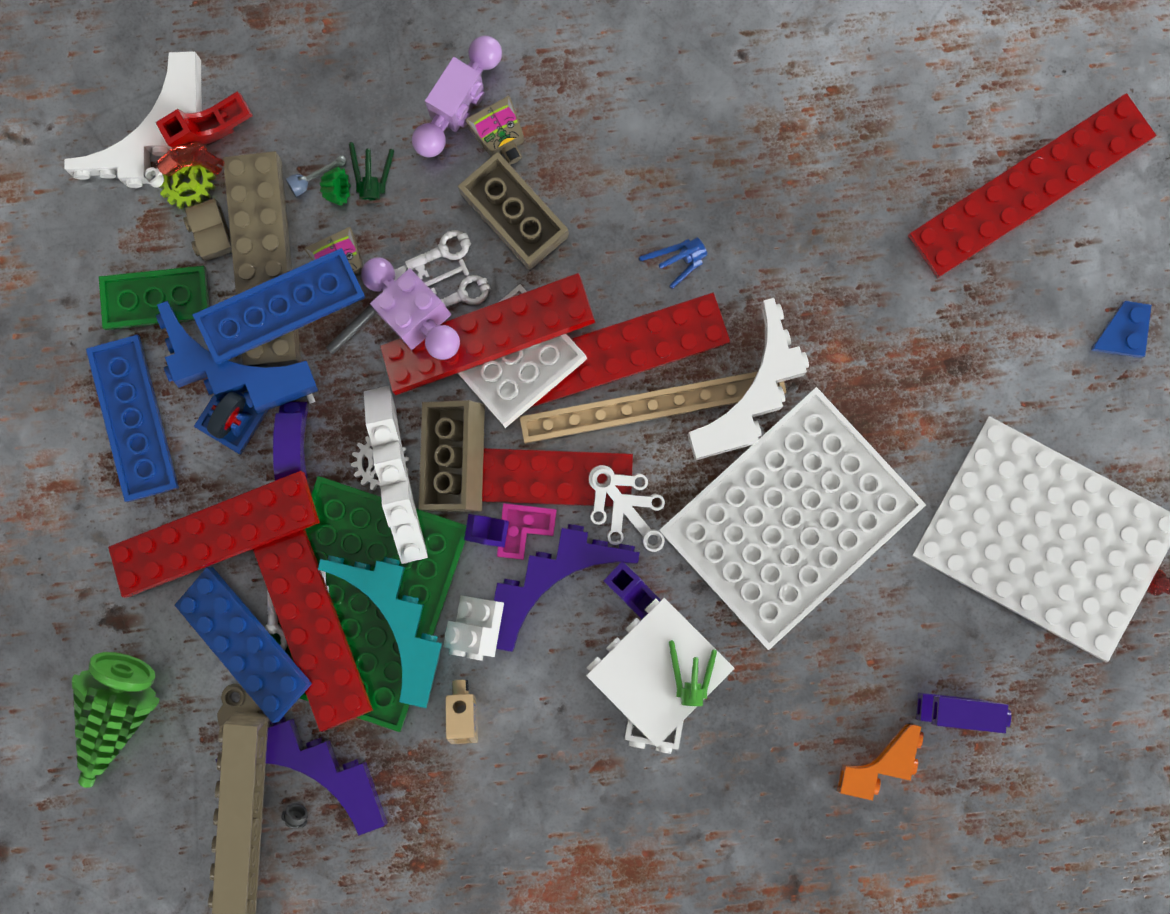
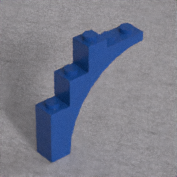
[156,301,318,414]

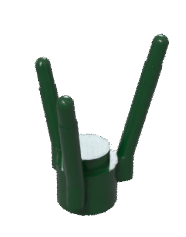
[349,142,394,201]

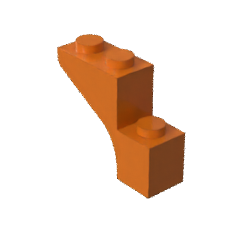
[837,723,924,801]

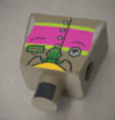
[465,96,524,165]
[304,227,364,277]

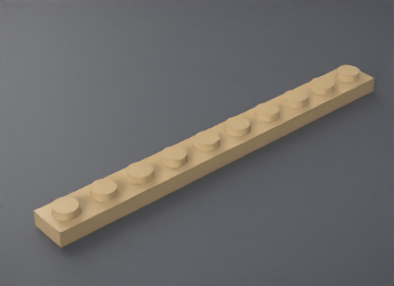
[520,371,786,444]

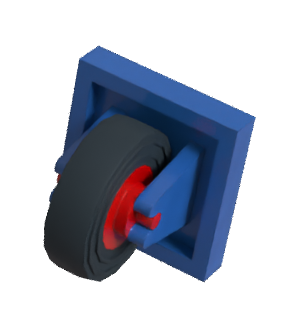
[194,392,269,455]

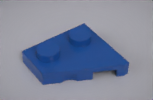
[1091,301,1152,358]

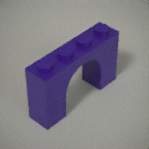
[915,692,1012,733]

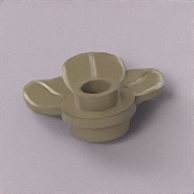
[217,684,261,726]

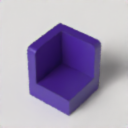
[464,514,509,547]

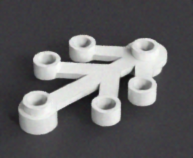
[589,465,665,552]

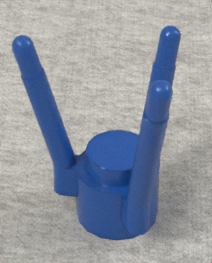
[639,237,707,288]

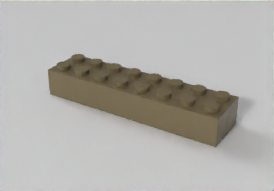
[223,151,301,368]
[208,712,269,914]

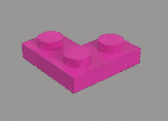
[497,503,557,560]

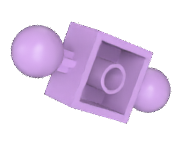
[412,36,502,157]
[361,258,460,360]

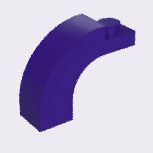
[273,402,308,481]
[603,561,661,619]

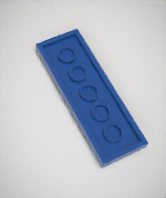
[193,248,365,365]
[86,335,179,503]
[174,567,312,723]

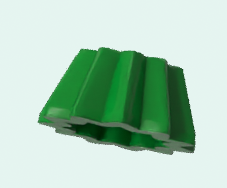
[320,167,351,206]

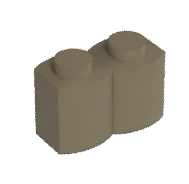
[183,198,232,261]

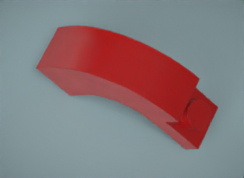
[155,91,253,150]

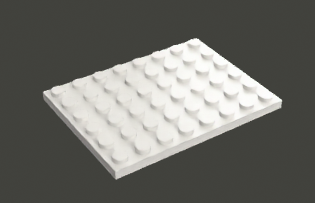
[659,387,926,650]
[912,416,1170,662]

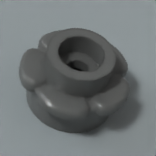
[281,803,308,829]

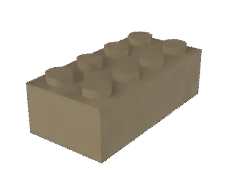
[458,152,569,271]
[419,400,485,512]

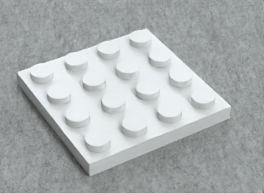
[457,284,587,428]

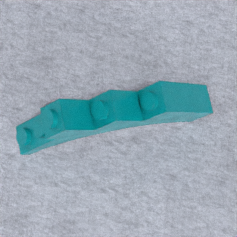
[318,555,442,708]

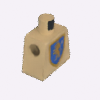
[446,680,478,744]

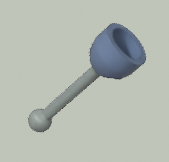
[286,155,347,197]

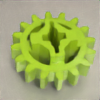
[159,151,216,210]

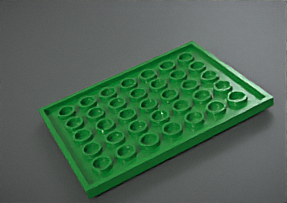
[266,476,466,732]

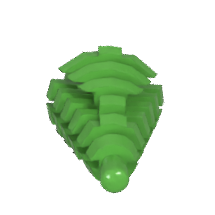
[72,652,159,788]

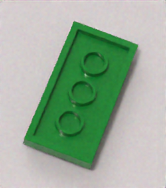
[98,265,209,330]

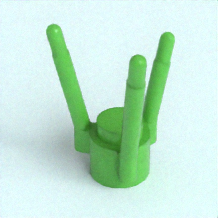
[669,640,717,706]

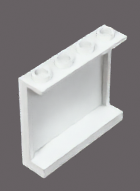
[586,598,735,747]

